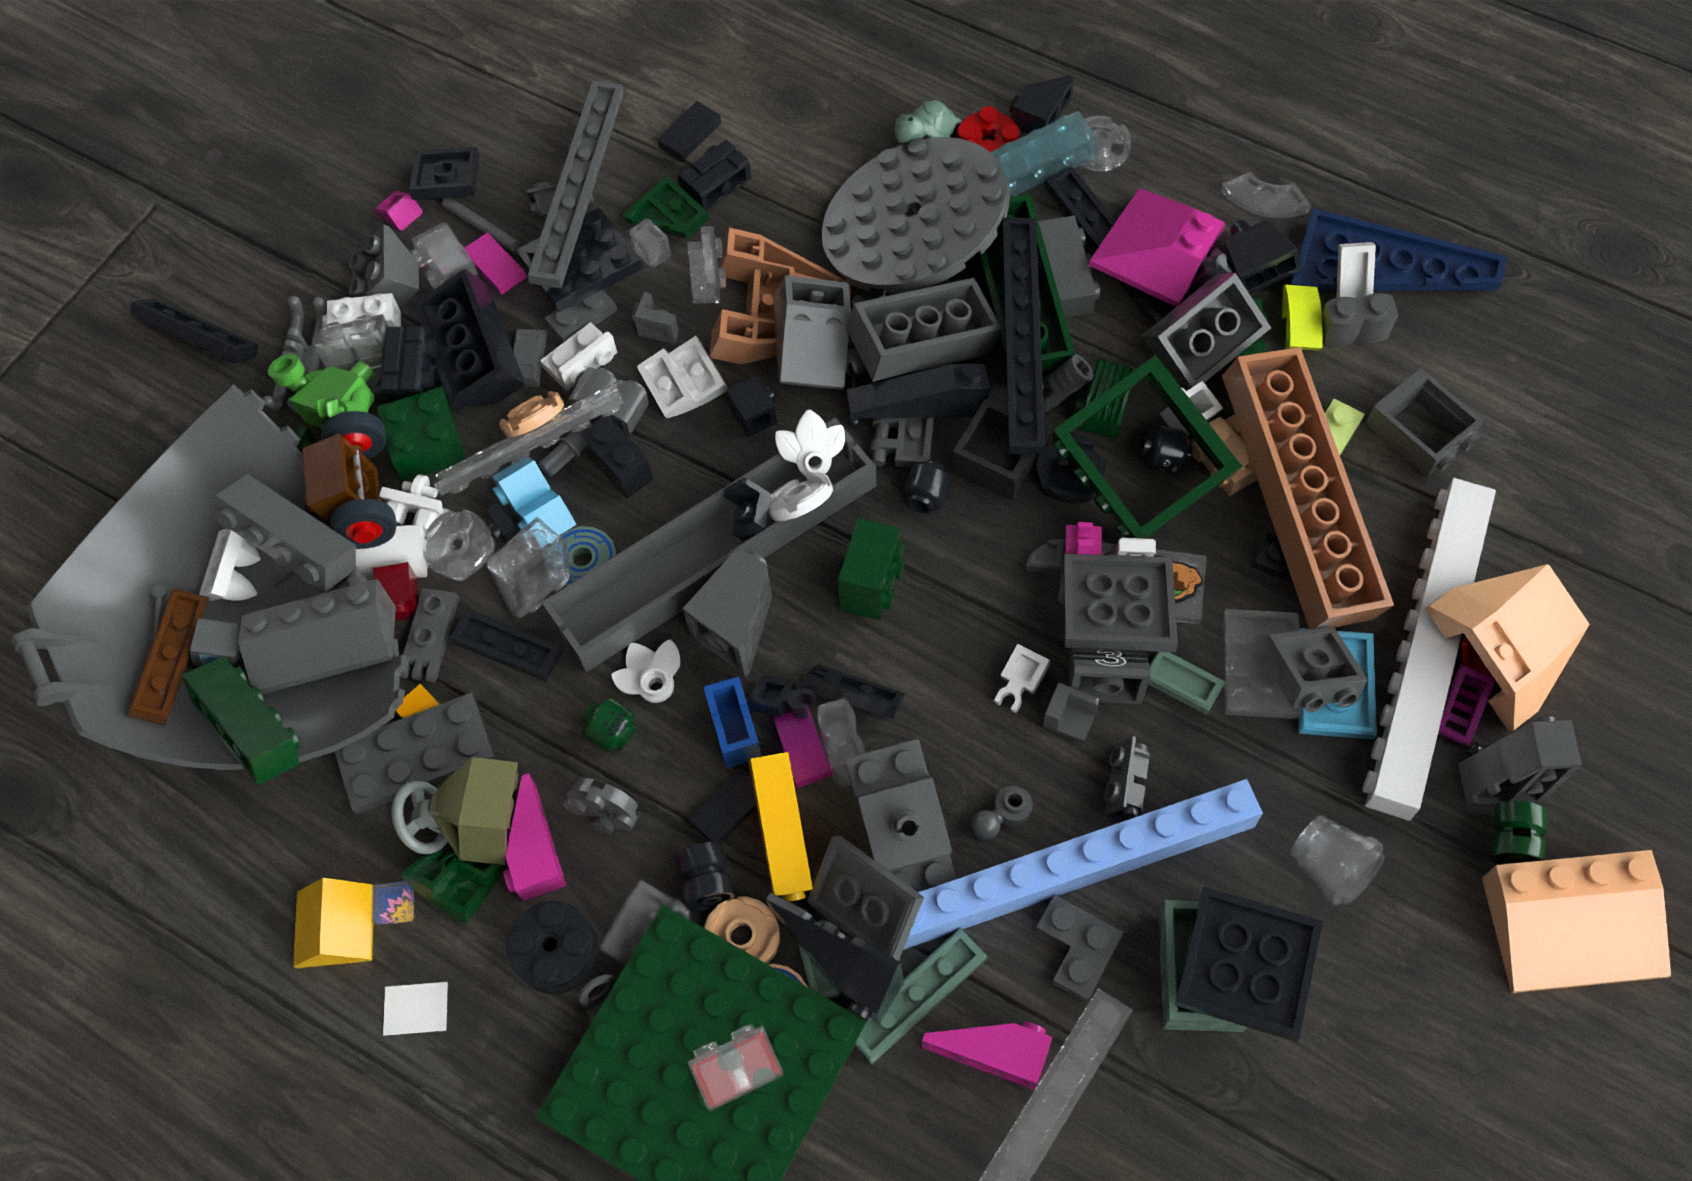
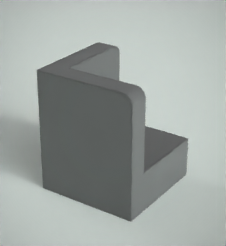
[1043,683,1100,742]

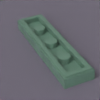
[855,928,987,1065]

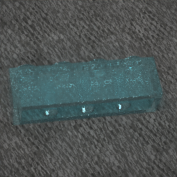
[990,111,1097,197]

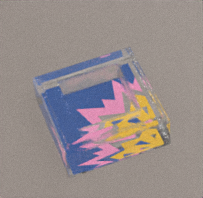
[372,881,414,925]

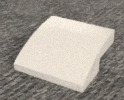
[637,336,729,418]

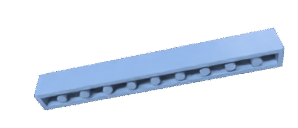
[903,779,1263,950]

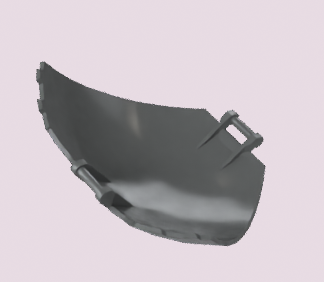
[11,384,407,770]

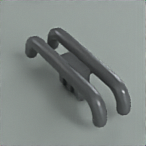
[262,296,327,414]

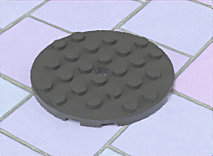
[822,137,1010,294]

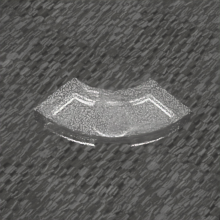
[1221,172,1311,218]

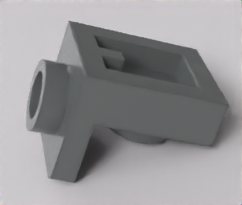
[632,292,679,344]

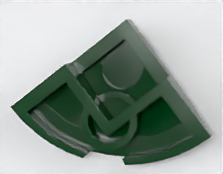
[401,849,507,924]

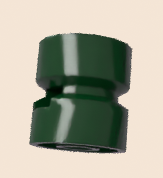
[1491,801,1548,865]

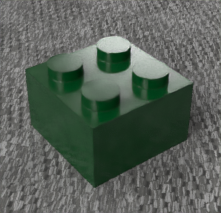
[377,387,468,482]
[838,518,905,621]

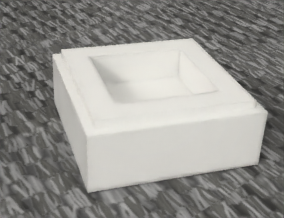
[1116,538,1156,557]

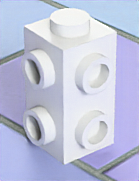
[322,293,401,346]

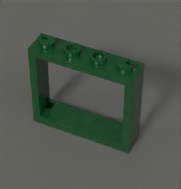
[1051,355,1242,539]

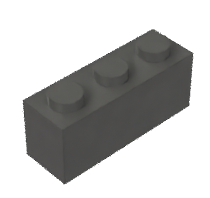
[1038,215,1100,318]

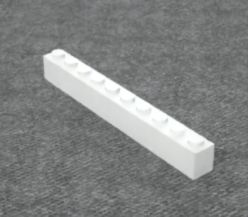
[1363,478,1496,821]

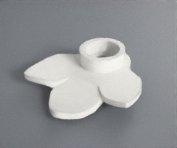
[775,409,845,477]
[611,640,681,703]

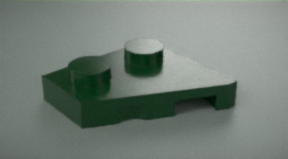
[623,175,710,239]

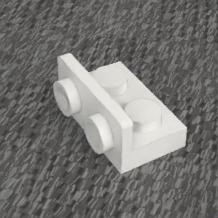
[540,322,617,391]

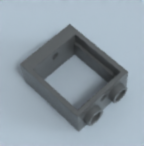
[1366,368,1483,477]

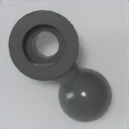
[970,786,1033,840]

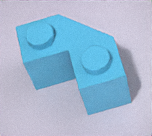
[492,456,577,546]

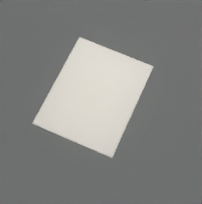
[383,982,448,1036]

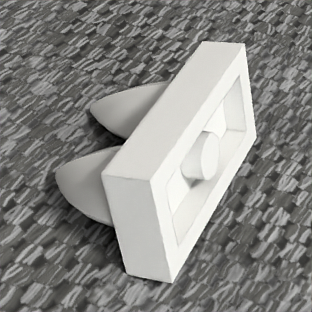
[199,529,261,601]

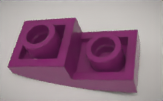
[773,705,833,788]

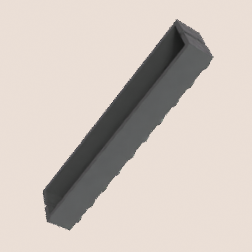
[541,418,877,673]

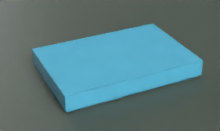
[1298,628,1377,740]

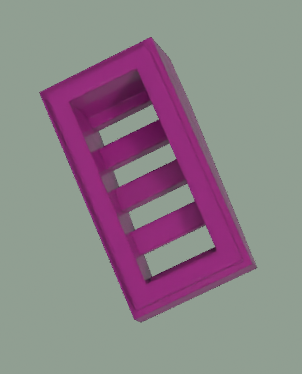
[1438,664,1496,747]

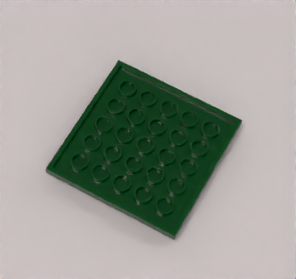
[535,904,867,1181]

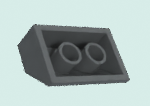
[1141,273,1271,389]

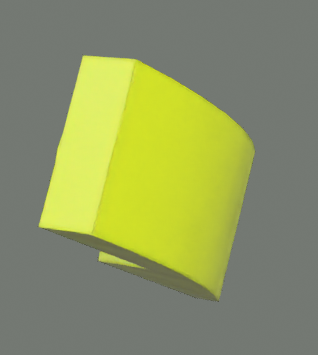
[1282,285,1323,351]

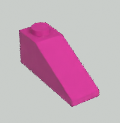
[503,773,567,902]
[922,1022,1053,1090]

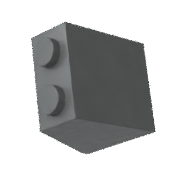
[683,546,772,678]

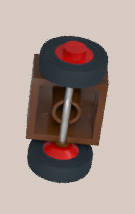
[301,411,397,549]

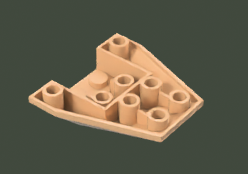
[1425,564,1590,732]

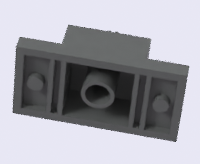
[844,738,956,892]

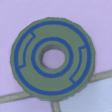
[547,526,617,588]

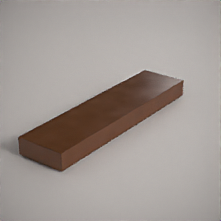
[128,588,209,725]

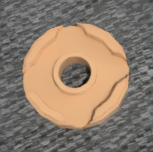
[499,391,564,438]
[704,896,780,964]

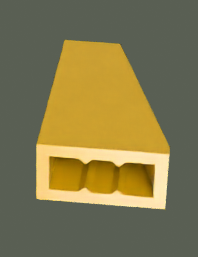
[748,752,813,902]

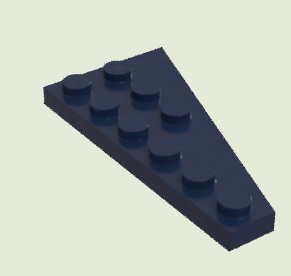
[1290,208,1508,292]

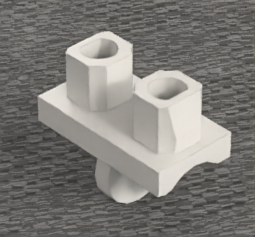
[379,474,450,534]

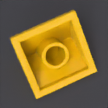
[293,878,374,968]

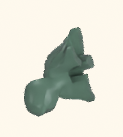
[894,100,962,143]

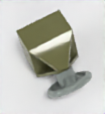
[391,757,518,865]

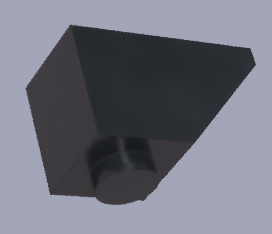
[1009,75,1075,141]

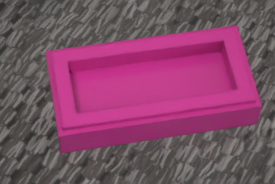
[462,232,527,295]

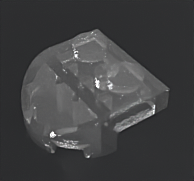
[687,226,726,305]
[598,880,690,965]

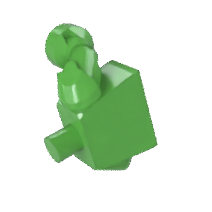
[268,354,375,429]

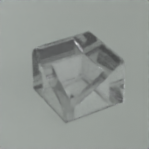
[629,218,671,269]

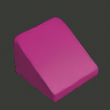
[374,191,422,231]

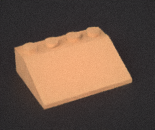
[1482,850,1671,993]

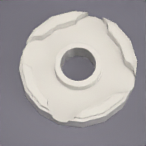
[768,473,833,521]

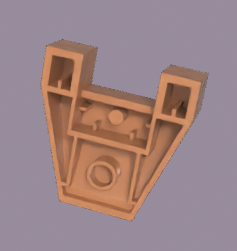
[709,228,851,364]

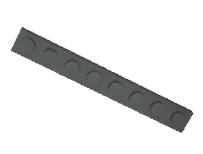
[528,80,624,288]

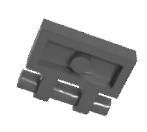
[870,418,934,468]

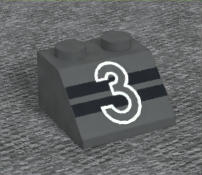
[1069,648,1151,704]

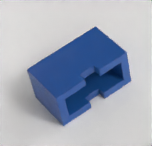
[703,677,762,768]

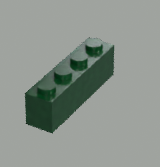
[183,656,300,785]

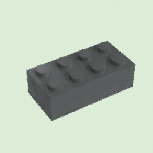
[846,278,1002,381]

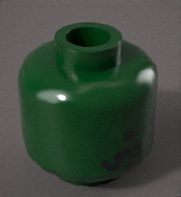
[581,698,637,752]

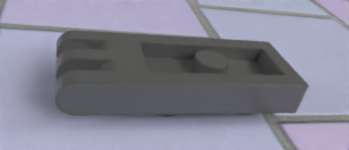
[400,588,460,683]

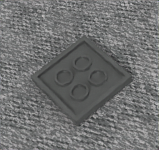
[1063,554,1178,652]

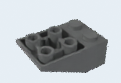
[773,275,851,390]

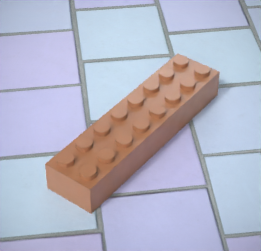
[1222,347,1394,629]

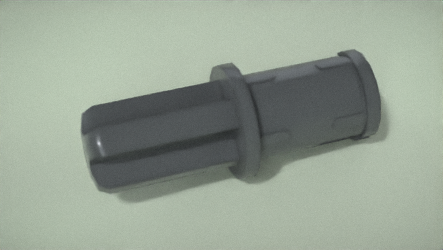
[539,420,593,476]

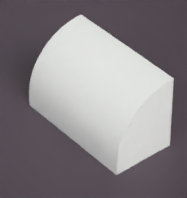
[356,525,429,581]

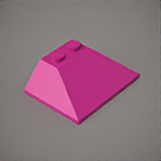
[1088,188,1225,307]

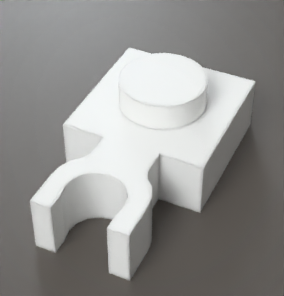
[994,644,1051,714]

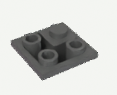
[349,224,419,306]

